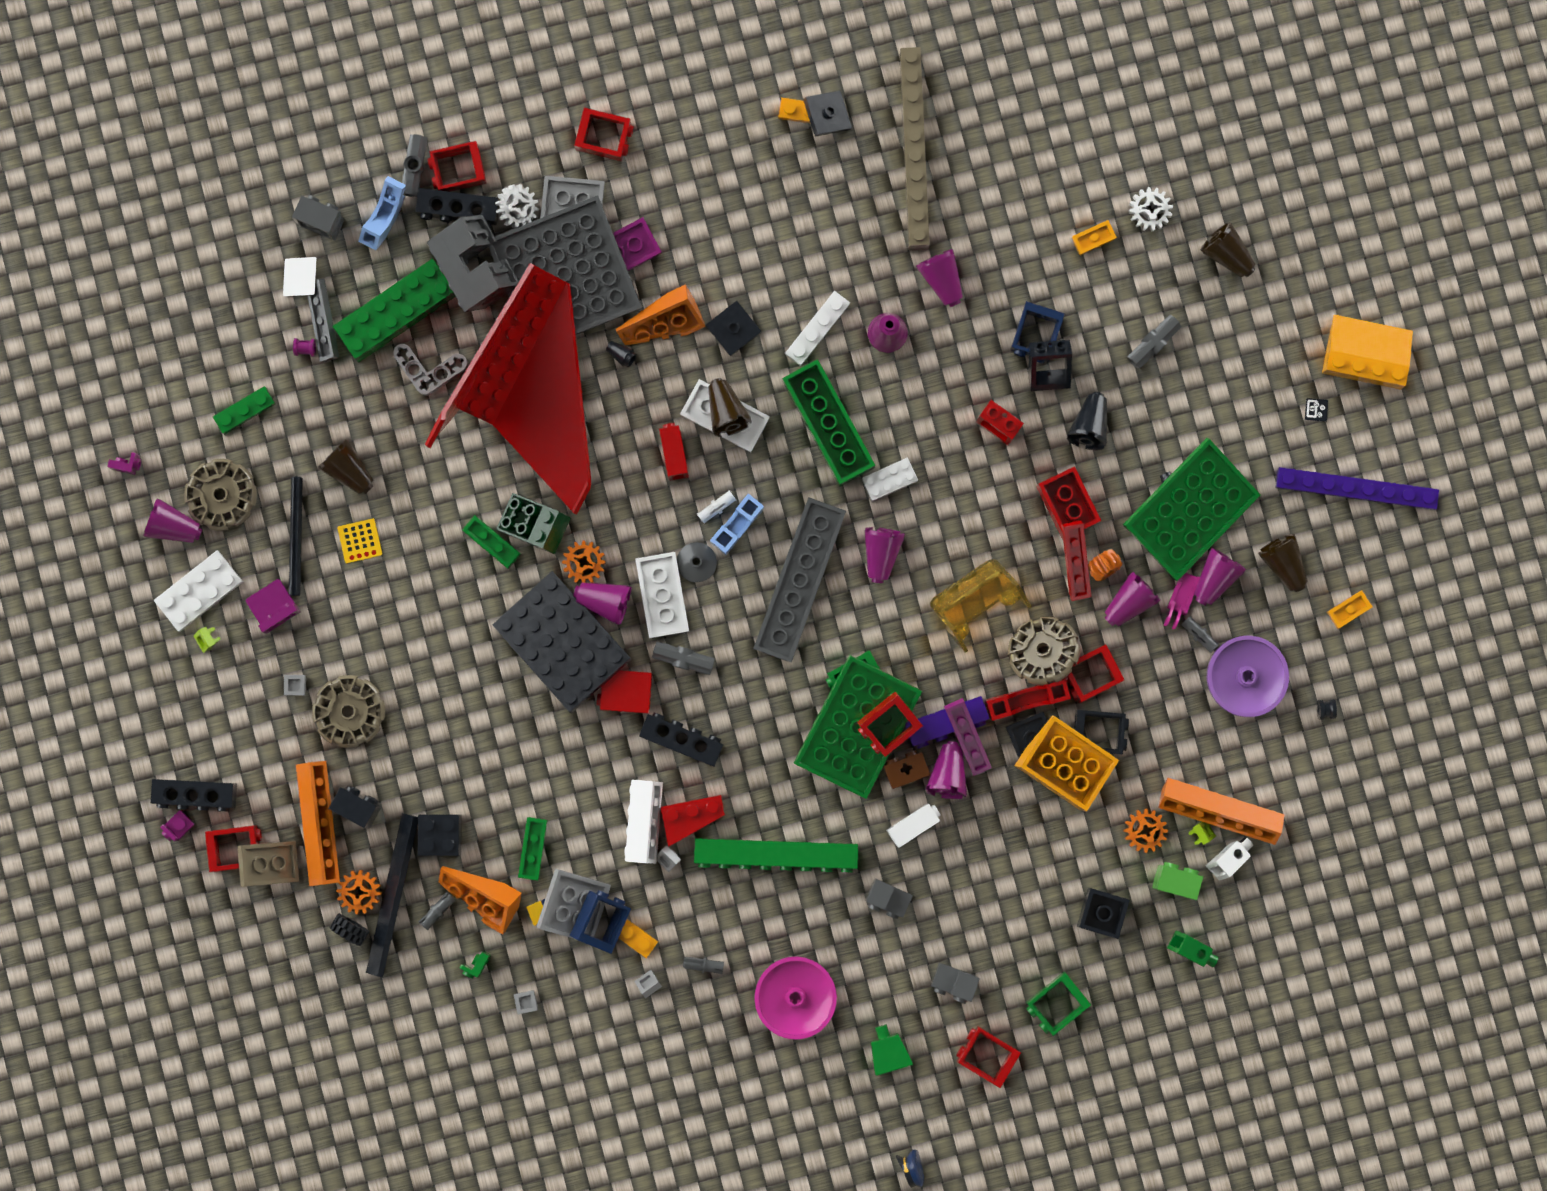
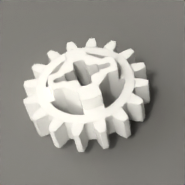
[495,184,539,228]
[1128,187,1173,232]

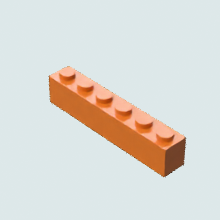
[296,761,340,886]
[1158,778,1285,845]

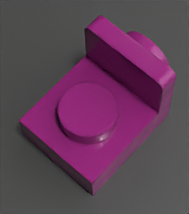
[107,452,141,475]
[160,810,195,842]

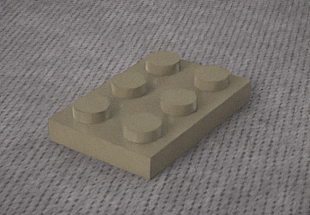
[237,841,299,887]

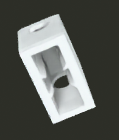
[1205,837,1253,881]

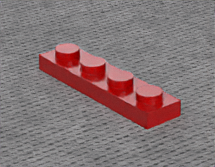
[1061,520,1091,601]

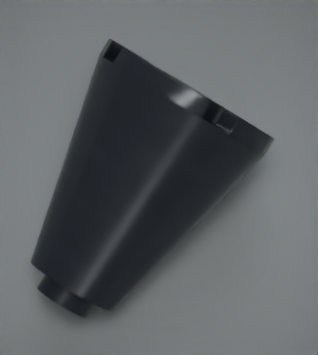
[1067,392,1107,450]

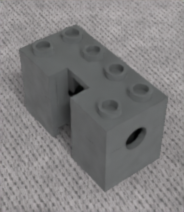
[427,215,519,312]

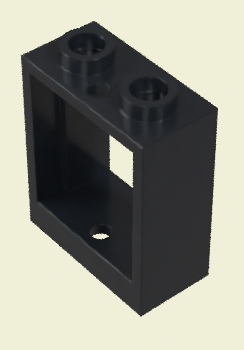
[1028,340,1072,391]
[1074,710,1129,755]

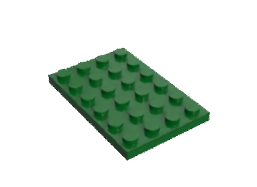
[1123,438,1261,581]
[794,654,922,799]

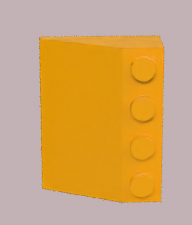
[1322,315,1413,390]
[1014,715,1119,812]

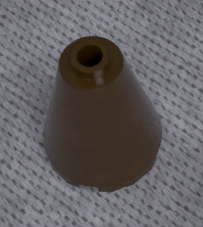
[1200,222,1256,277]
[708,378,752,437]
[318,439,374,494]
[1258,534,1308,592]

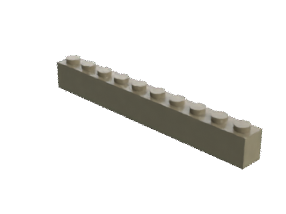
[899,47,930,250]

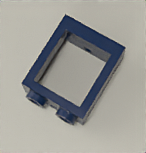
[1010,301,1065,364]
[569,890,631,954]

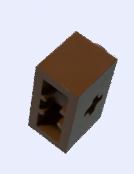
[883,750,930,789]

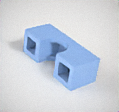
[710,494,764,555]

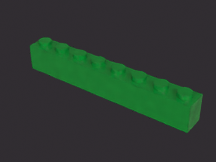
[694,838,858,873]

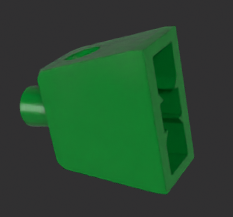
[1167,930,1218,968]
[871,1024,913,1076]

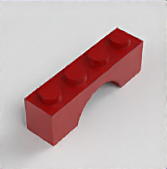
[985,679,1071,721]

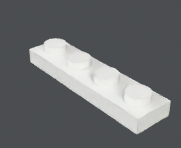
[785,291,850,366]

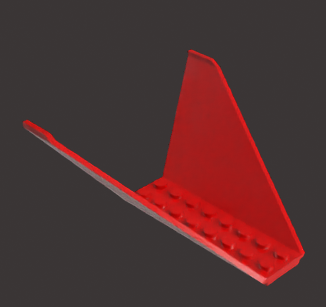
[425,263,591,515]

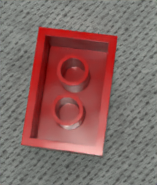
[1036,466,1102,540]

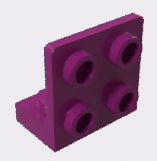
[245,579,301,634]

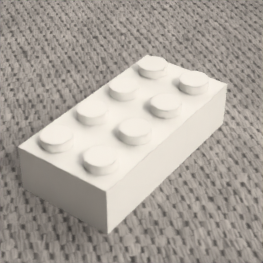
[862,457,918,502]

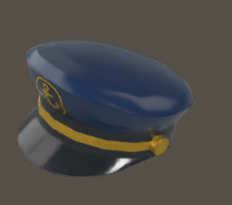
[896,1149,924,1188]

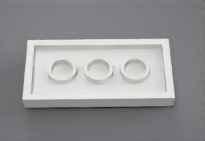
[680,379,770,453]
[154,550,243,632]
[635,552,689,638]

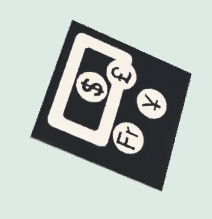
[1305,398,1328,422]

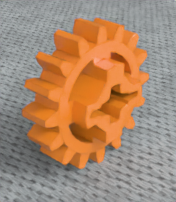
[562,540,606,583]
[1123,809,1168,853]
[336,870,382,915]

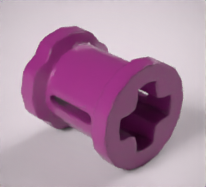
[293,338,316,357]

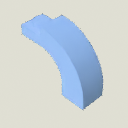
[358,176,406,250]

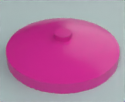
[755,956,837,1039]

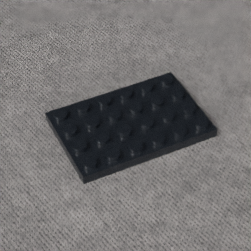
[492,571,632,714]

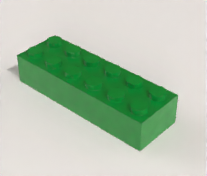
[333,258,456,363]
[782,359,876,487]

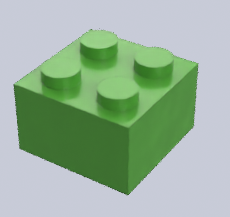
[1152,862,1203,900]

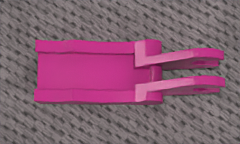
[1164,573,1200,629]

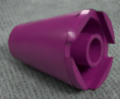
[916,249,963,307]
[868,313,908,353]
[143,498,202,543]
[865,527,905,583]
[1194,548,1246,606]
[1104,571,1161,627]
[573,582,632,625]
[926,741,967,799]

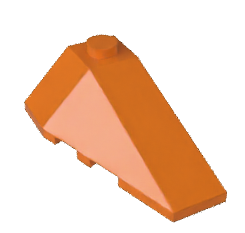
[616,285,705,346]
[438,866,522,934]

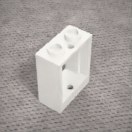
[886,804,941,848]

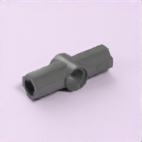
[402,134,428,197]
[1127,315,1182,369]
[652,642,715,675]

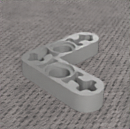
[393,344,468,396]

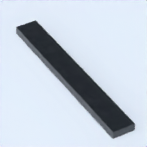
[366,813,418,977]

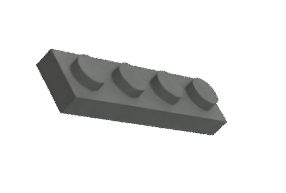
[307,279,339,362]

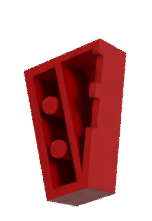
[661,795,725,847]

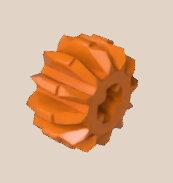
[1088,549,1123,581]

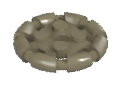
[184,459,257,531]
[1008,616,1080,685]
[312,675,385,748]

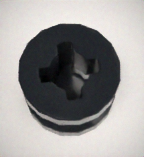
[1317,699,1337,720]

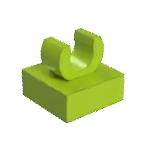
[194,627,221,653]
[1188,821,1216,845]

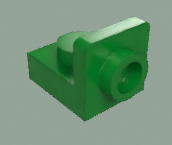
[460,951,491,979]

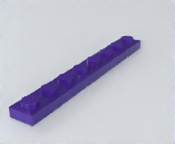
[1275,467,1439,510]

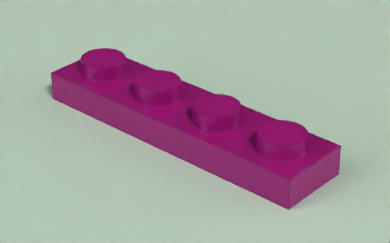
[944,698,992,776]

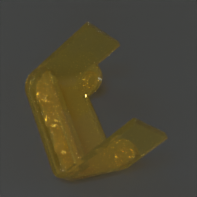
[930,559,1032,653]

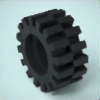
[329,913,369,946]

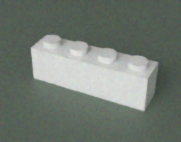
[624,780,663,864]

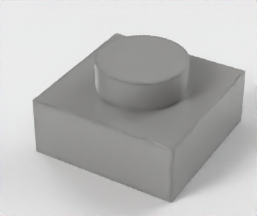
[284,675,306,696]
[657,845,681,872]
[634,970,662,999]
[513,990,538,1014]

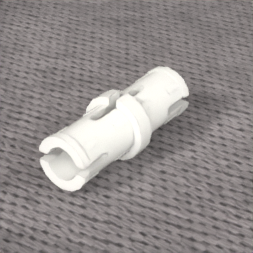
[697,490,737,524]

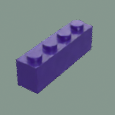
[905,696,989,749]

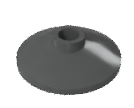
[677,542,717,582]

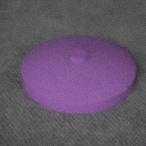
[1207,636,1289,717]

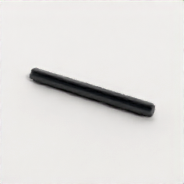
[289,476,303,596]

